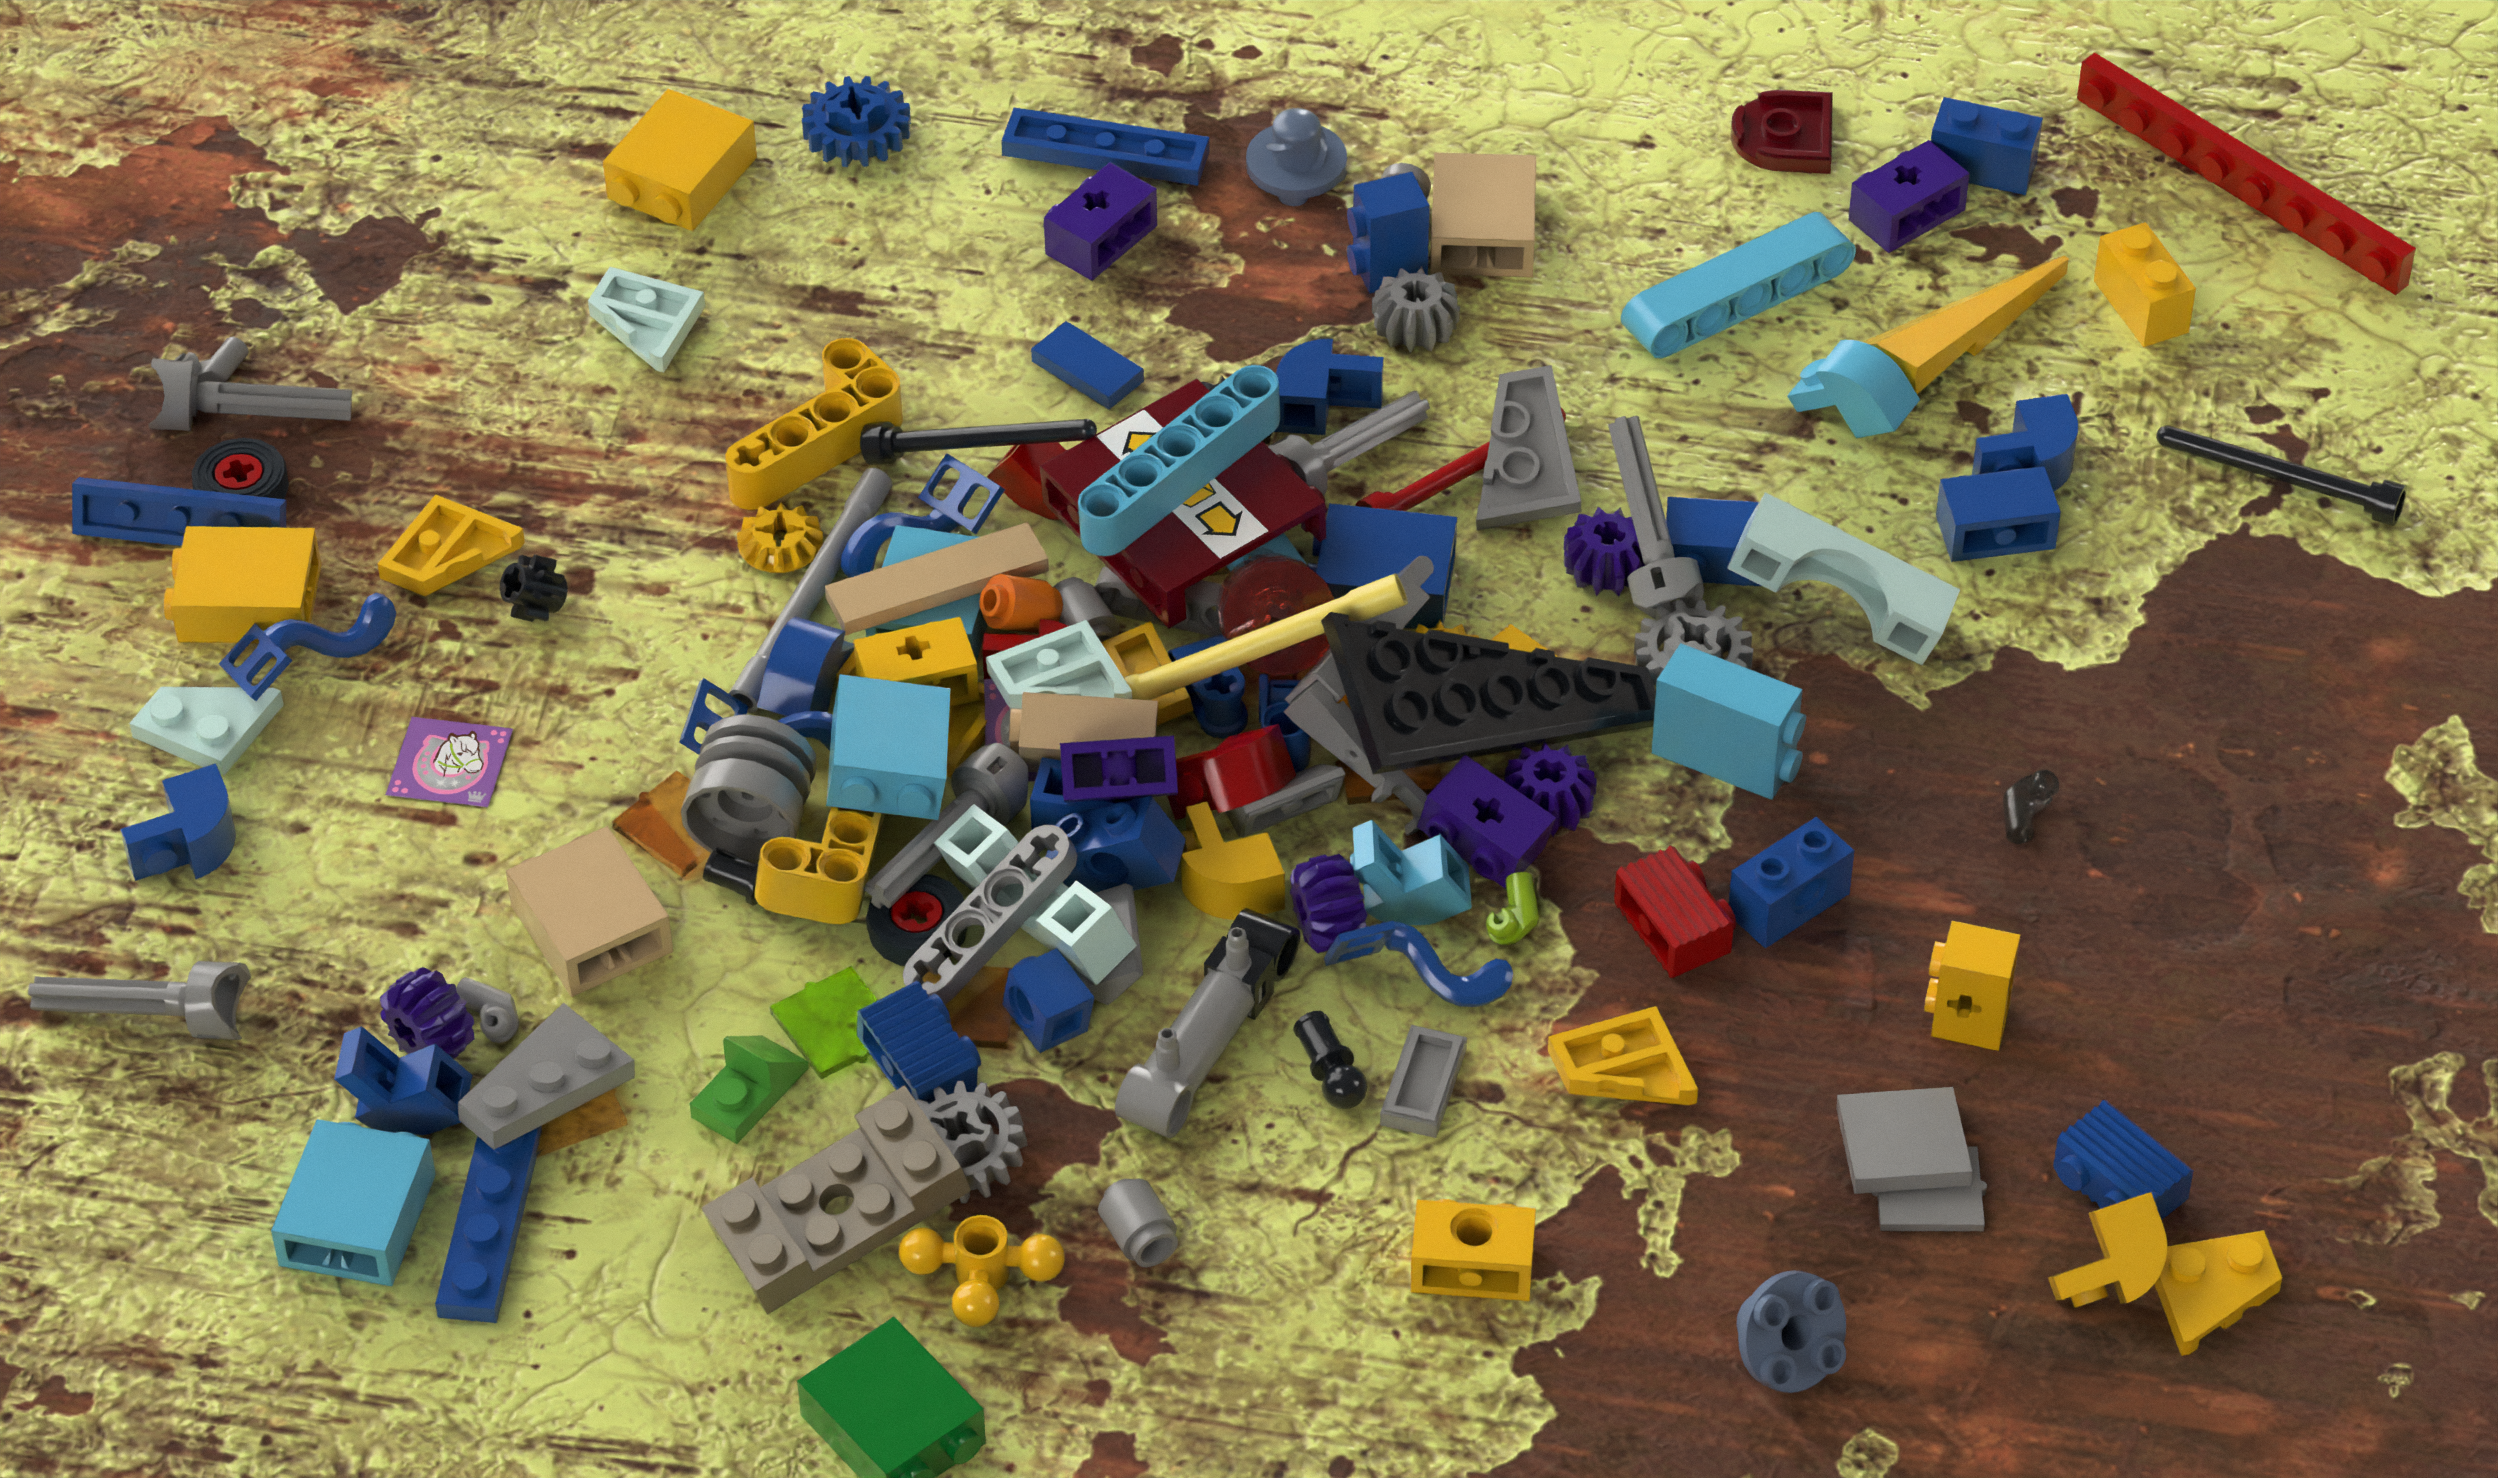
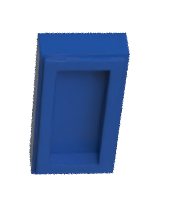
[1031,321,1144,410]

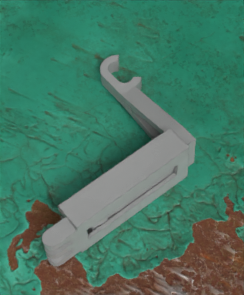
[1284,556,1434,836]

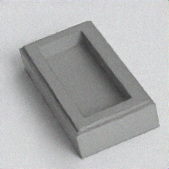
[1380,1025,1467,1138]

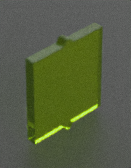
[770,966,878,1079]

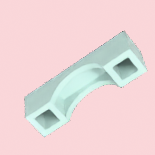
[1727,492,1960,665]
[934,804,1137,985]

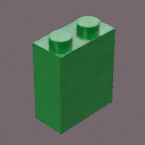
[797,1317,986,1478]

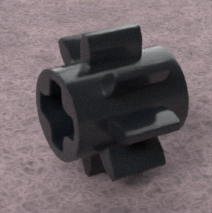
[500,554,568,622]

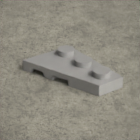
[1476,365,1582,530]
[458,1003,635,1150]

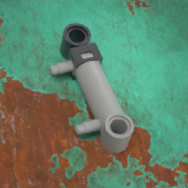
[1115,908,1301,1139]

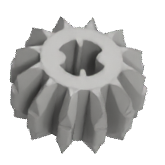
[1372,266,1460,353]

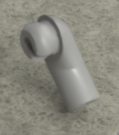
[175,337,249,383]
[456,977,519,1043]

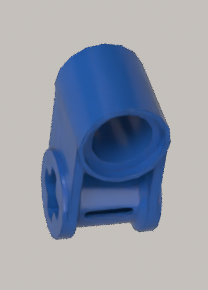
[1168,634,1248,739]
[1259,674,1311,773]

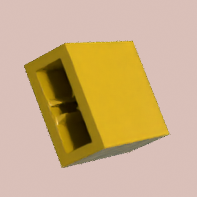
[603,88,757,231]
[164,526,321,644]

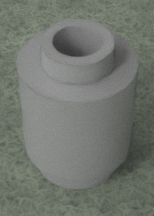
[1054,577,1119,642]
[1098,1179,1178,1267]

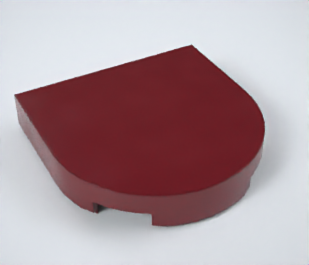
[1730,90,1833,174]

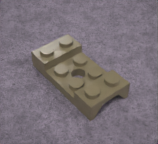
[701,1085,971,1315]

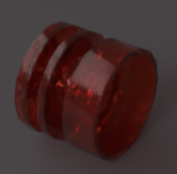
[1215,553,1335,676]

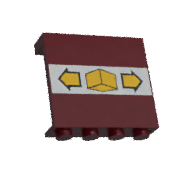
[1040,378,1328,629]

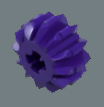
[1563,507,1645,597]
[1504,741,1597,837]
[1290,854,1368,953]
[380,967,475,1059]

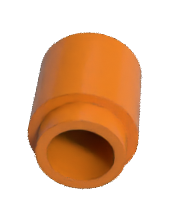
[979,574,1063,634]

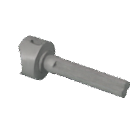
[149,358,352,431]
[1268,391,1430,496]
[1608,415,1704,619]
[864,743,1028,909]
[28,961,251,1040]

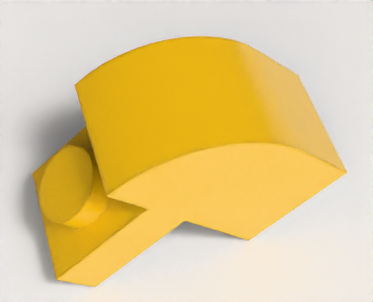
[1181,802,1285,920]
[2048,1192,2167,1308]

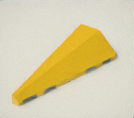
[1863,256,2069,394]

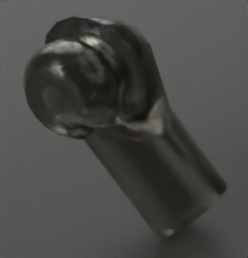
[2003,769,2060,844]

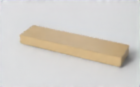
[825,522,1049,636]

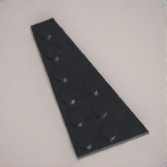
[1321,612,1656,775]

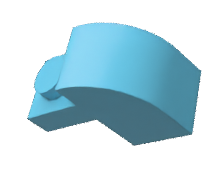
[1787,340,1920,438]
[1350,820,1472,925]

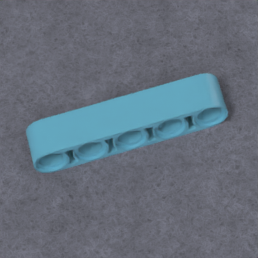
[1621,212,1856,358]
[1078,365,1280,556]

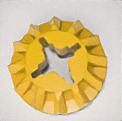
[737,502,823,573]

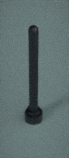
[860,419,1097,465]
[2156,425,2407,526]

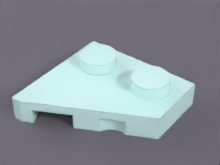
[588,267,705,373]
[986,620,1132,709]
[129,687,284,776]

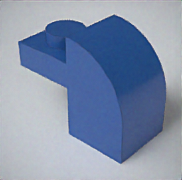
[1274,339,1384,435]
[1972,394,2078,491]
[757,616,854,716]
[120,763,236,881]
[334,1026,473,1135]

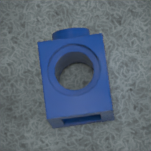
[1002,948,1095,1053]

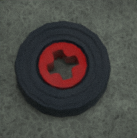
[192,438,289,499]
[866,874,968,966]

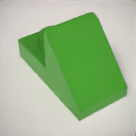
[689,1035,809,1144]

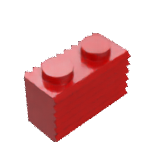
[1614,845,1736,978]

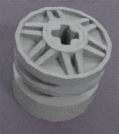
[681,714,817,864]

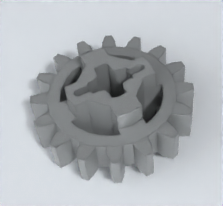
[1634,600,1753,686]
[916,1081,1027,1203]

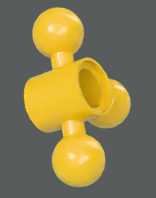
[899,1215,1065,1327]

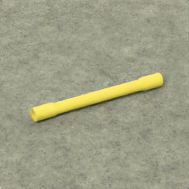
[1124,573,1408,700]

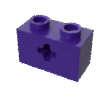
[1848,140,1970,253]
[1043,162,1158,281]
[1060,736,1178,803]
[1417,755,1556,889]

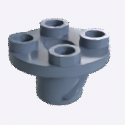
[1246,108,1347,206]
[1736,1270,1846,1393]

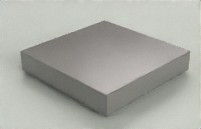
[1836,1087,1973,1194]

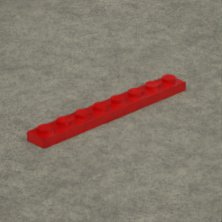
[2077,52,2416,295]

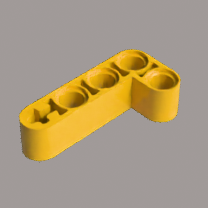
[725,338,903,510]
[754,807,885,925]

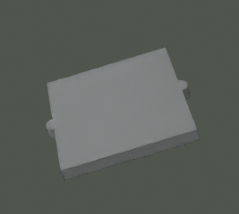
[1872,1147,1987,1231]

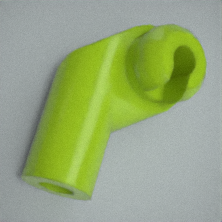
[1486,872,1539,945]

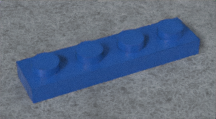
[1001,107,1210,185]
[72,477,286,546]
[435,1126,543,1323]

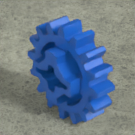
[802,76,911,167]

